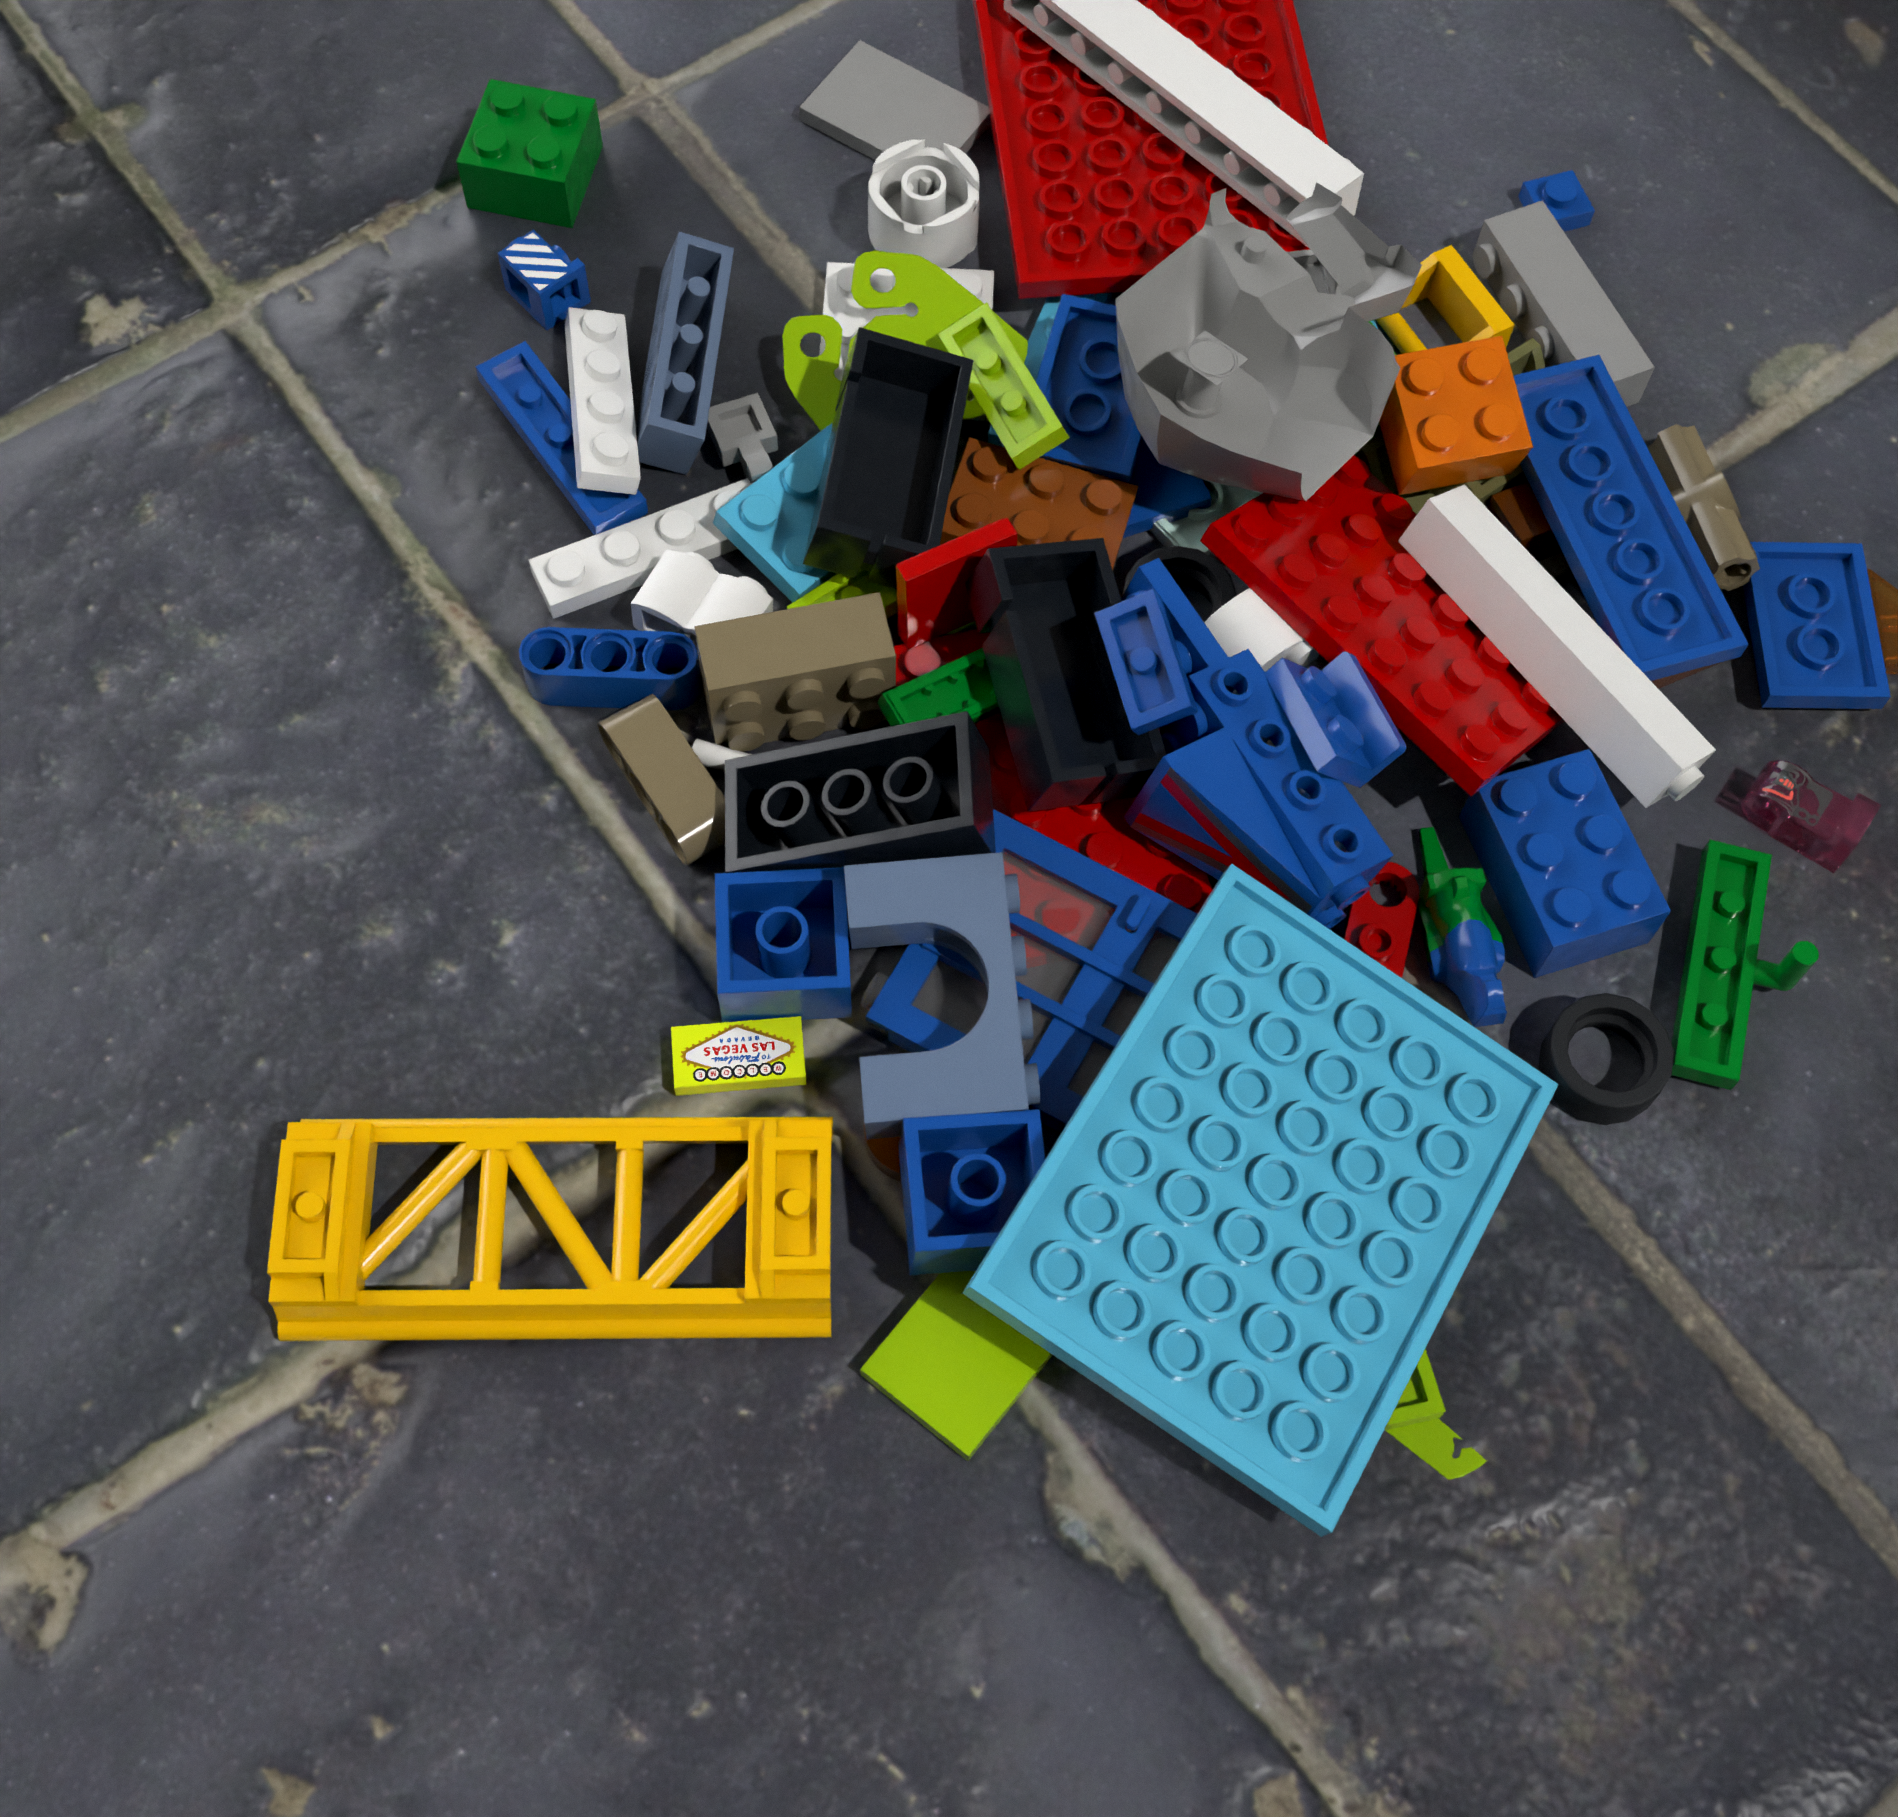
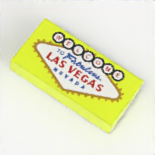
[671,1016,807,1096]

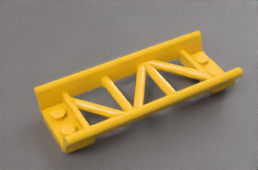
[267,1117,833,1341]

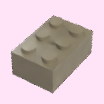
[694,592,896,752]

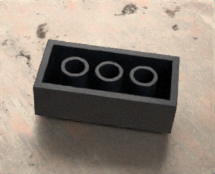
[725,711,996,873]

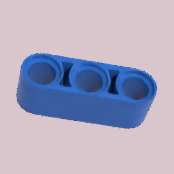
[519,627,702,710]

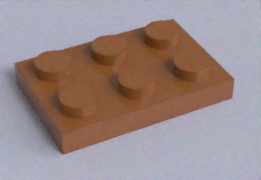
[940,437,1139,570]

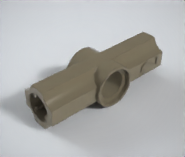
[1647,424,1760,591]

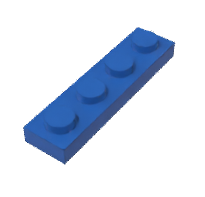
[476,341,648,535]

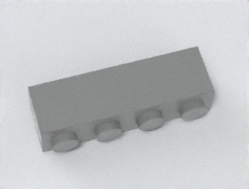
[1472,200,1655,407]

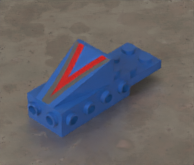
[1121,558,1394,929]

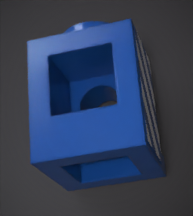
[497,230,591,331]

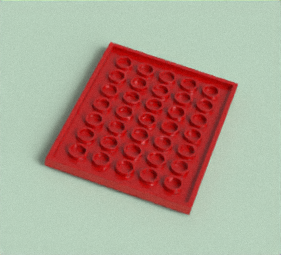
[973,0,1329,299]

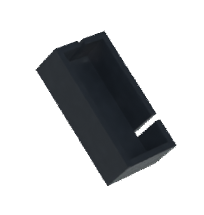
[803,327,974,589]
[965,538,1167,812]

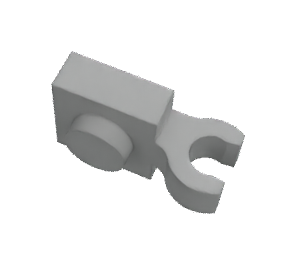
[707,393,778,484]

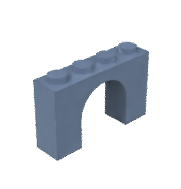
[844,852,1040,1140]

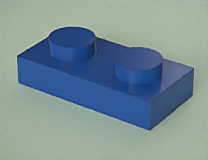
[1094,589,1198,735]

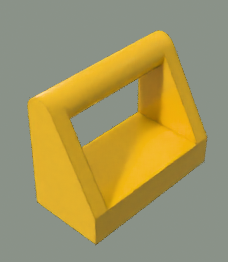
[1376,245,1515,354]

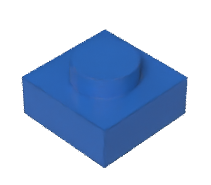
[1518,170,1595,232]

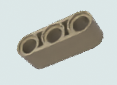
[597,694,725,866]

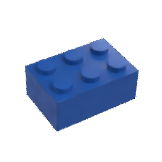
[1459,749,1671,978]

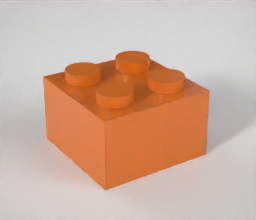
[1379,336,1533,495]

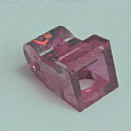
[1741,760,1881,873]

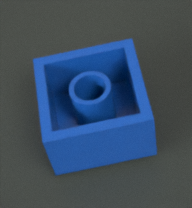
[715,868,852,1023]
[898,1109,1045,1275]

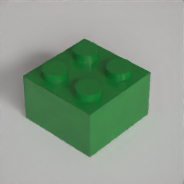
[456,79,603,228]

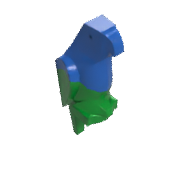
[1418,827,1507,1027]

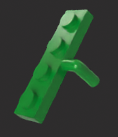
[1671,839,1819,1090]

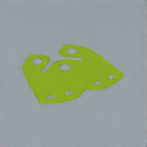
[782,251,1028,431]

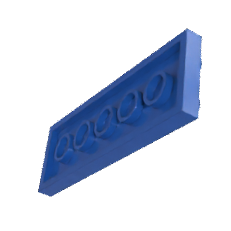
[1514,355,1748,681]

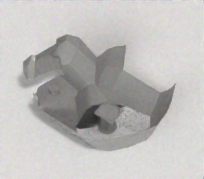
[1115,182,1422,501]

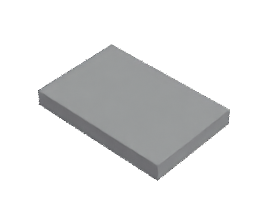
[799,40,992,161]

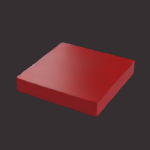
[896,518,1018,650]

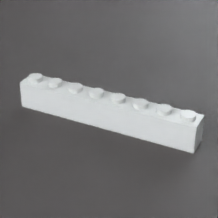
[1004,0,1364,248]

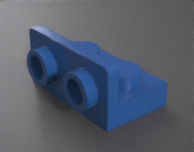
[1265,651,1406,788]

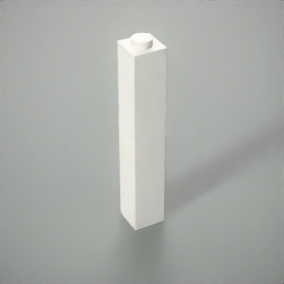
[1398,484,1716,808]

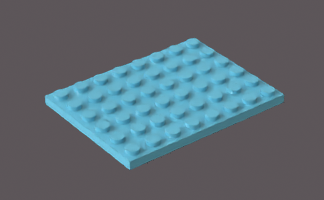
[962,864,1559,1537]

